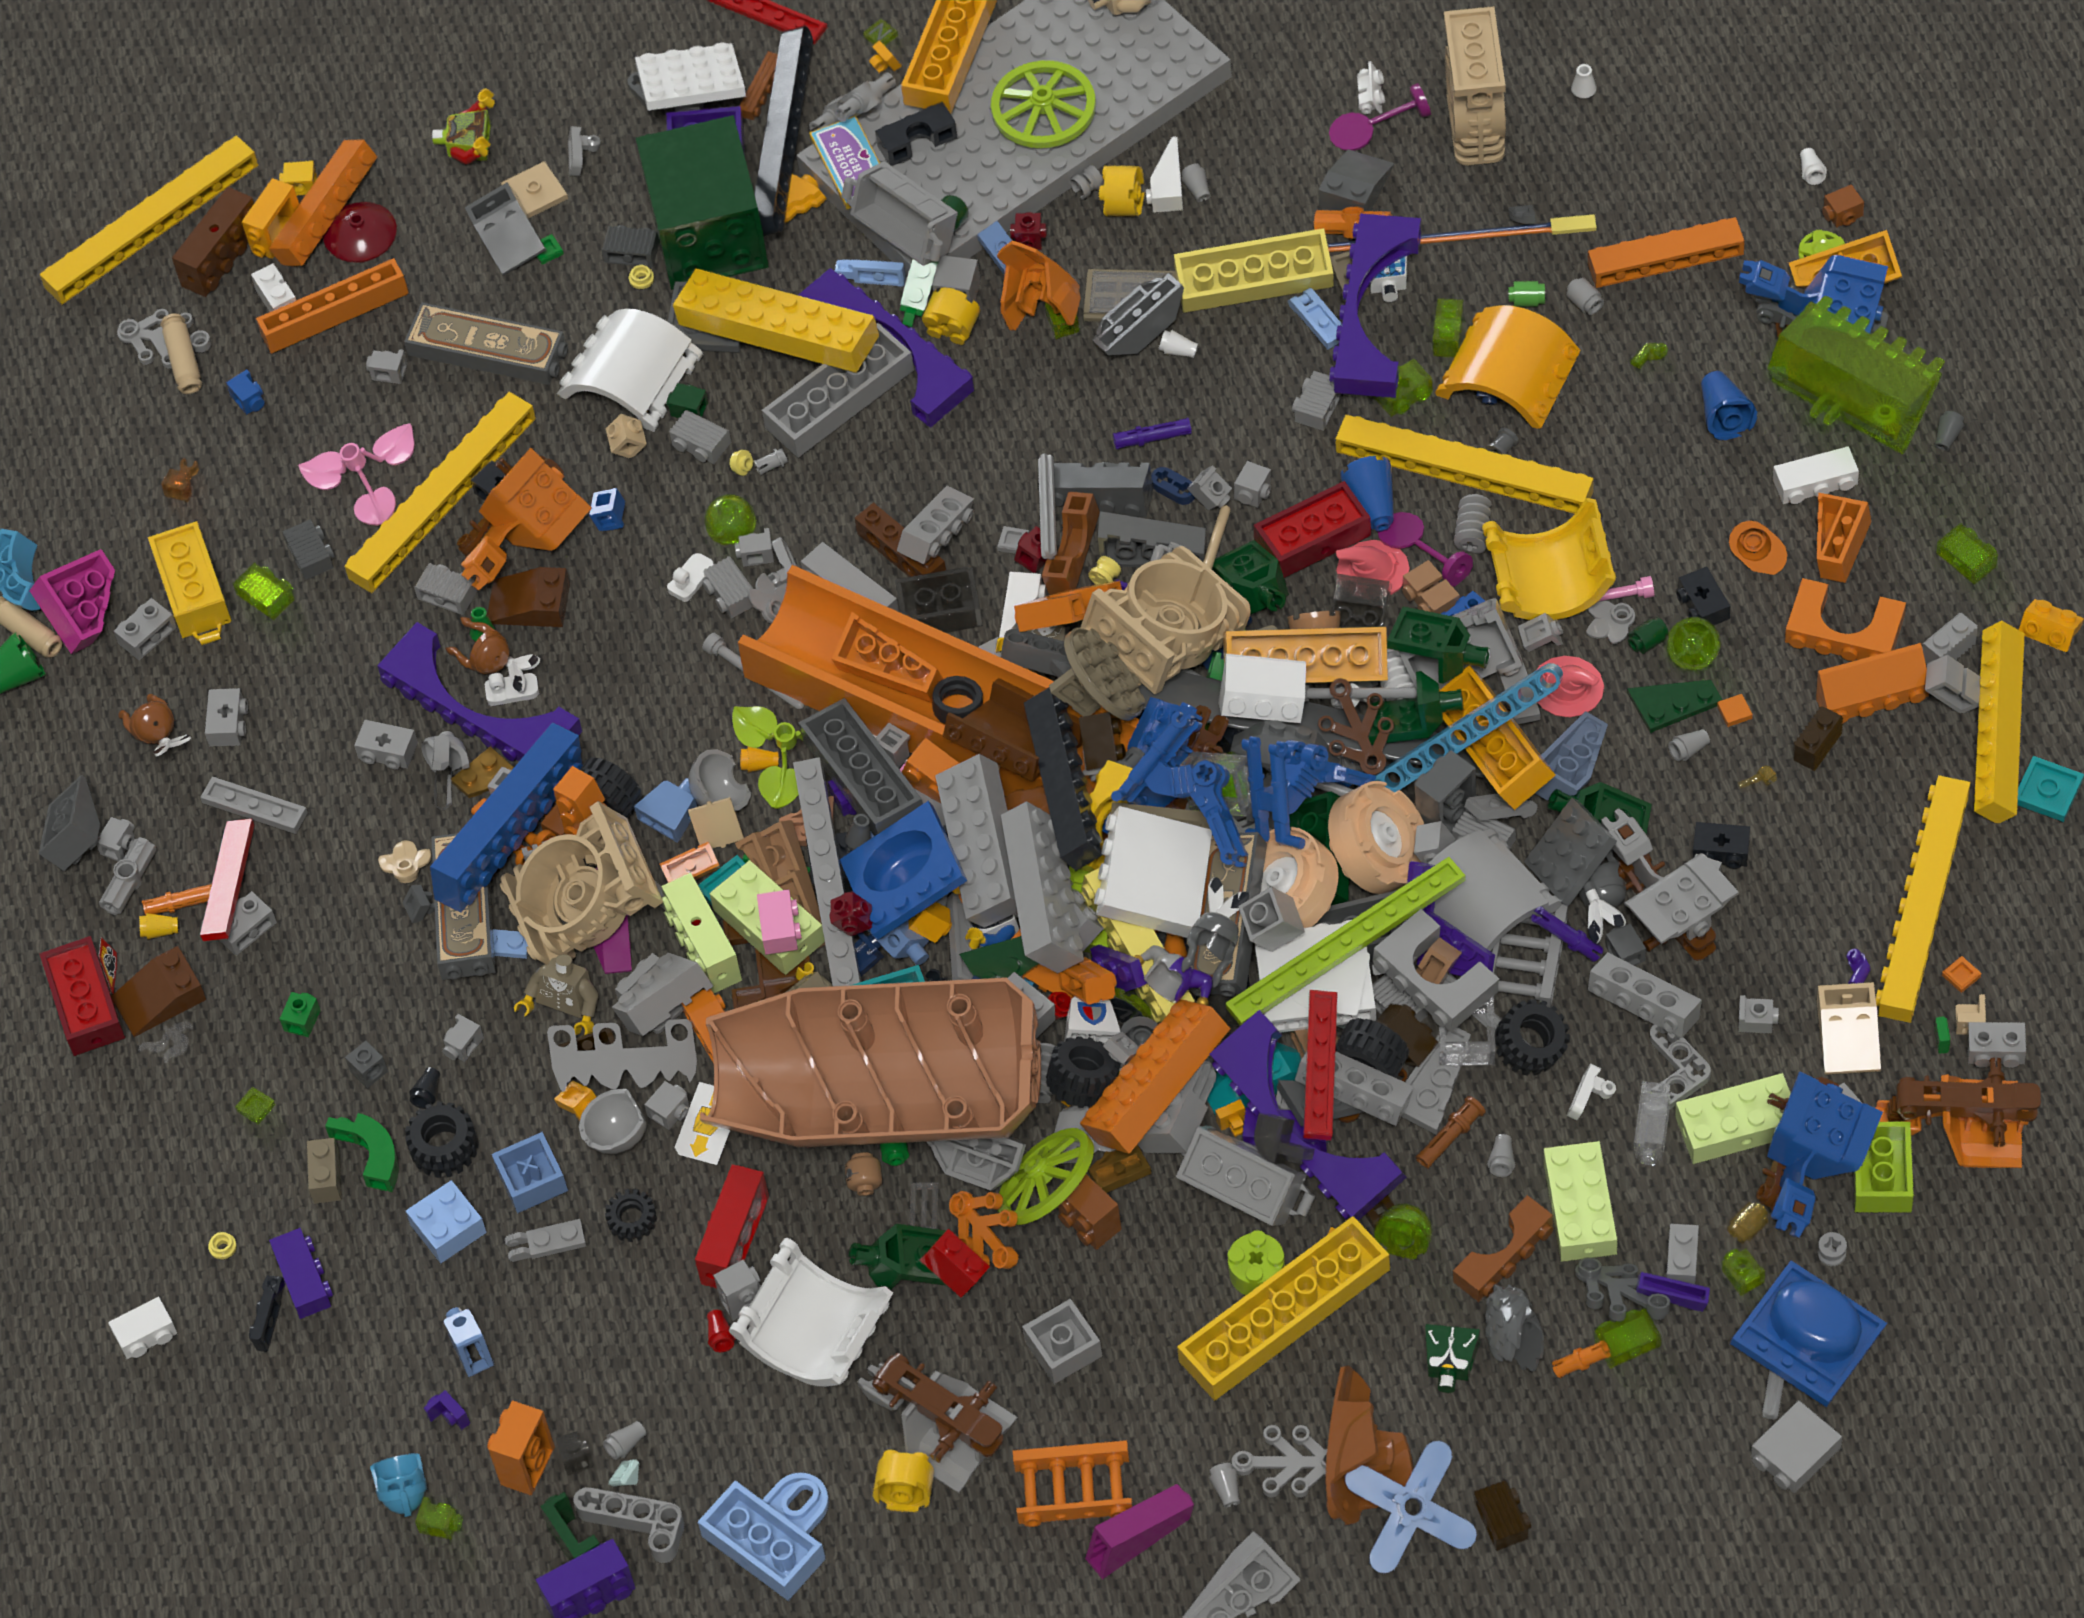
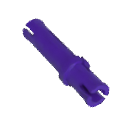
[1113,418,1192,450]
[1531,906,1603,962]

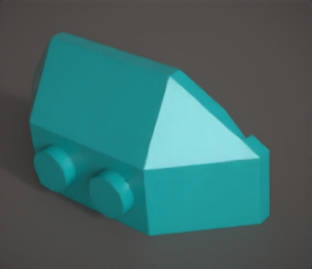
[1207,1042,1301,1116]

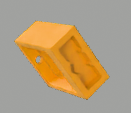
[242,178,299,259]

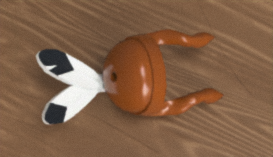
[445,617,540,692]
[118,694,191,757]

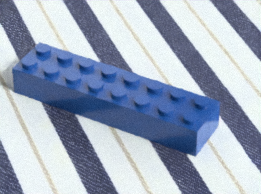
[430,722,583,913]

